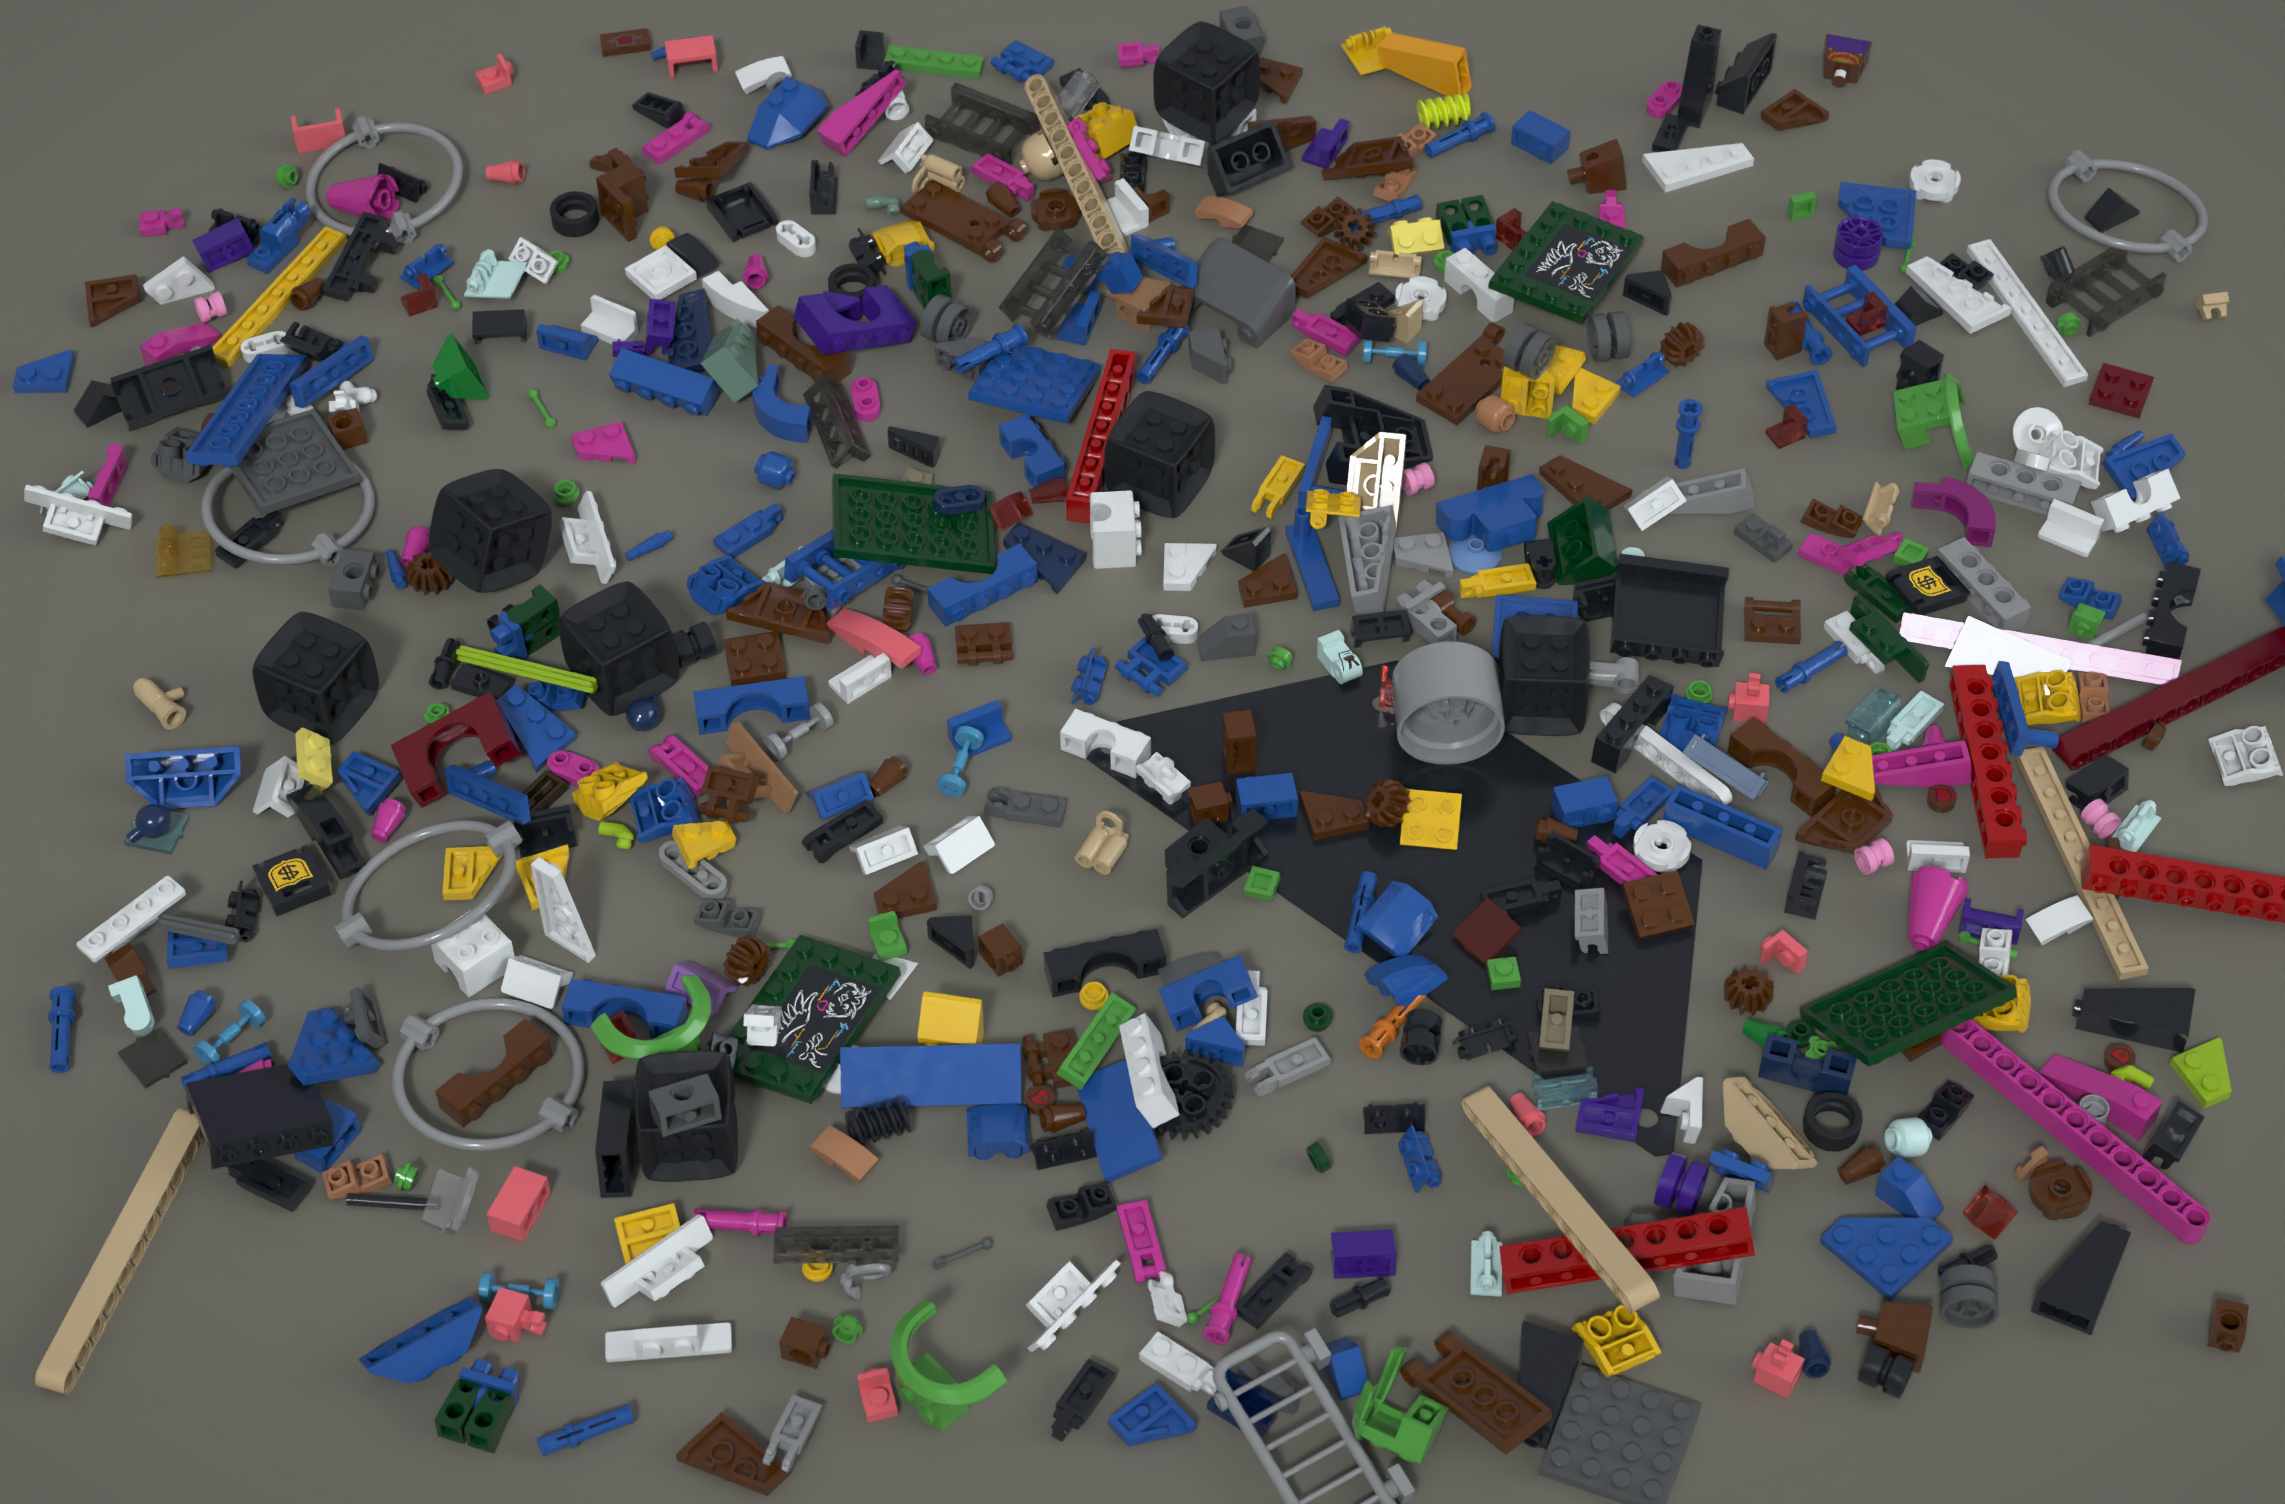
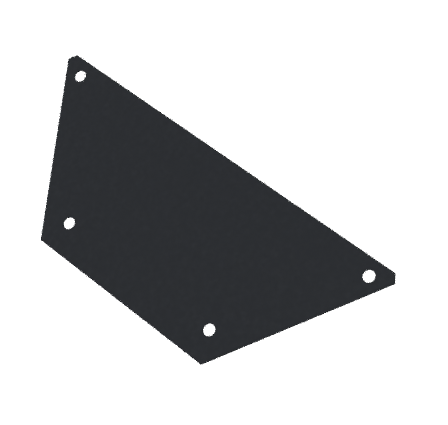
[1086,660,1703,1157]

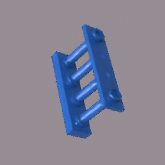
[1802,265,1917,367]
[784,530,904,611]

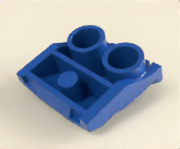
[686,555,766,615]
[1660,694,1728,753]
[627,777,700,843]
[1354,881,1438,958]
[1364,954,1448,1006]
[967,1104,1029,1160]

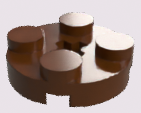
[1031,188,1081,231]
[2029,1161,2093,1220]

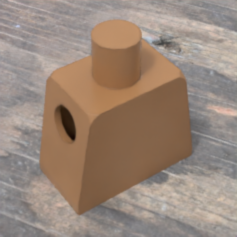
[1106,277,1171,332]

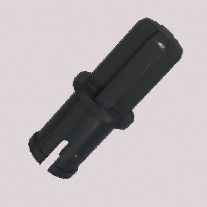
[1138,613,1175,662]
[429,638,460,690]
[1938,1244,1998,1278]
[1329,1277,1390,1318]

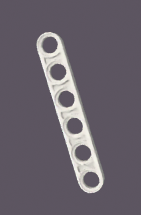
[1600,702,1733,805]

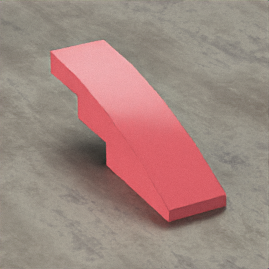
[825,608,921,669]

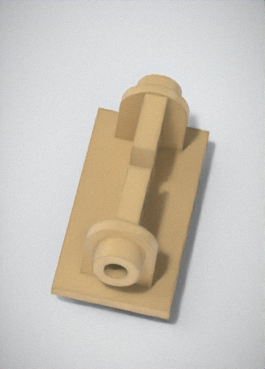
[1369,249,1422,278]
[1862,481,1900,536]

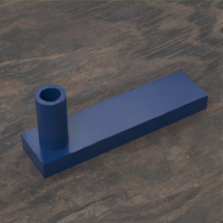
[1131,233,1198,288]
[289,335,374,408]
[1298,416,1344,506]
[1285,505,1340,611]
[1992,661,2059,756]
[445,760,531,825]

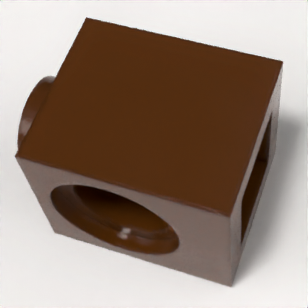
[326,407,368,450]
[1188,781,1233,826]
[978,923,1023,977]
[2207,1298,2249,1353]
[779,1316,831,1369]

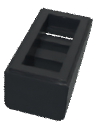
[632,92,686,129]
[887,426,940,468]

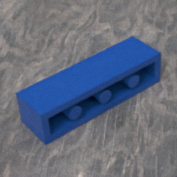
[609,348,720,416]
[1663,784,1782,870]

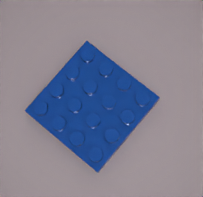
[968,345,1102,424]

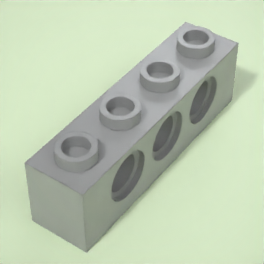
[1967,452,2081,515]
[1937,537,2031,631]

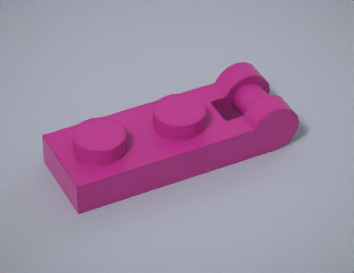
[642,111,710,165]
[88,443,128,507]
[648,734,708,797]
[1116,1200,1166,1284]

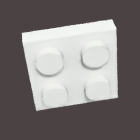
[625,245,697,300]

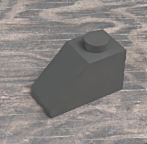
[1197,613,1256,661]

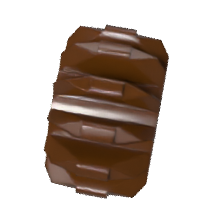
[1333,208,1376,251]
[1660,322,1705,367]
[407,550,453,596]
[883,586,913,632]
[1363,779,1412,828]
[723,934,771,987]
[1724,965,1774,1017]

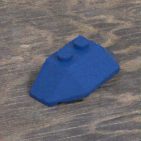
[747,77,829,150]
[125,746,242,809]
[359,1296,482,1384]

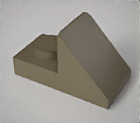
[1539,988,1575,1052]

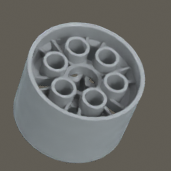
[1392,642,1505,765]

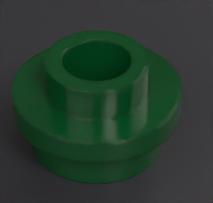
[1303,1003,1333,1032]
[1785,1020,1815,1049]

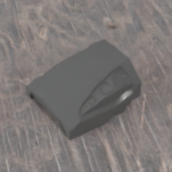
[151,427,208,483]

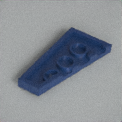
[668,288,713,372]

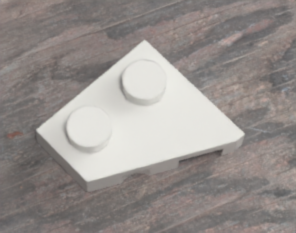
[143,256,216,305]
[1163,543,1217,591]

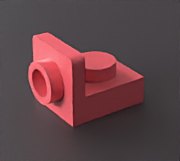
[475,53,514,94]
[1760,929,1808,974]
[857,1368,898,1423]

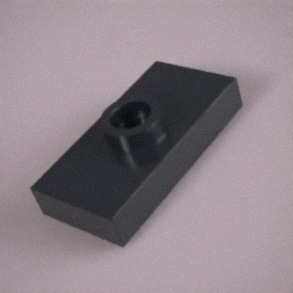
[1652,113,1690,152]
[450,664,513,700]

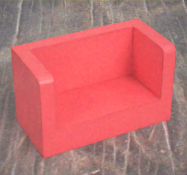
[664,35,718,78]
[290,108,345,154]
[486,1166,551,1242]

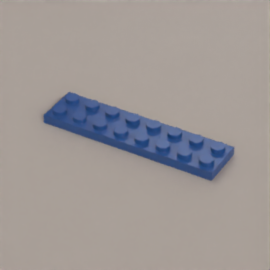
[185,354,308,467]

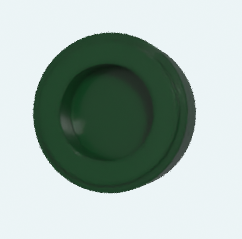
[1306,1142,1331,1174]

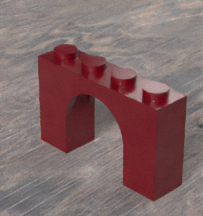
[391,692,521,808]

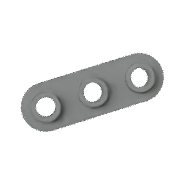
[659,840,728,899]

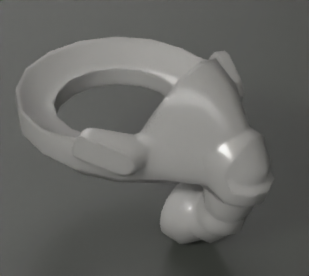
[840,1260,891,1299]

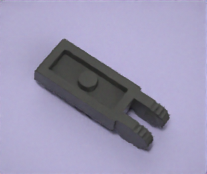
[984,788,1066,827]

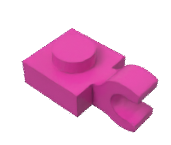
[1118,42,1160,67]
[139,208,185,237]

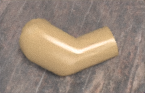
[1192,1002,1227,1030]

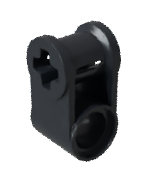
[2040,246,2075,280]
[1524,538,1556,589]

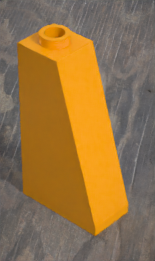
[1377,32,1472,99]

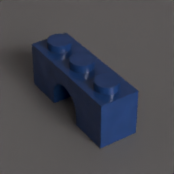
[1758,1033,1857,1096]

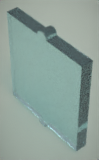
[124,806,190,855]

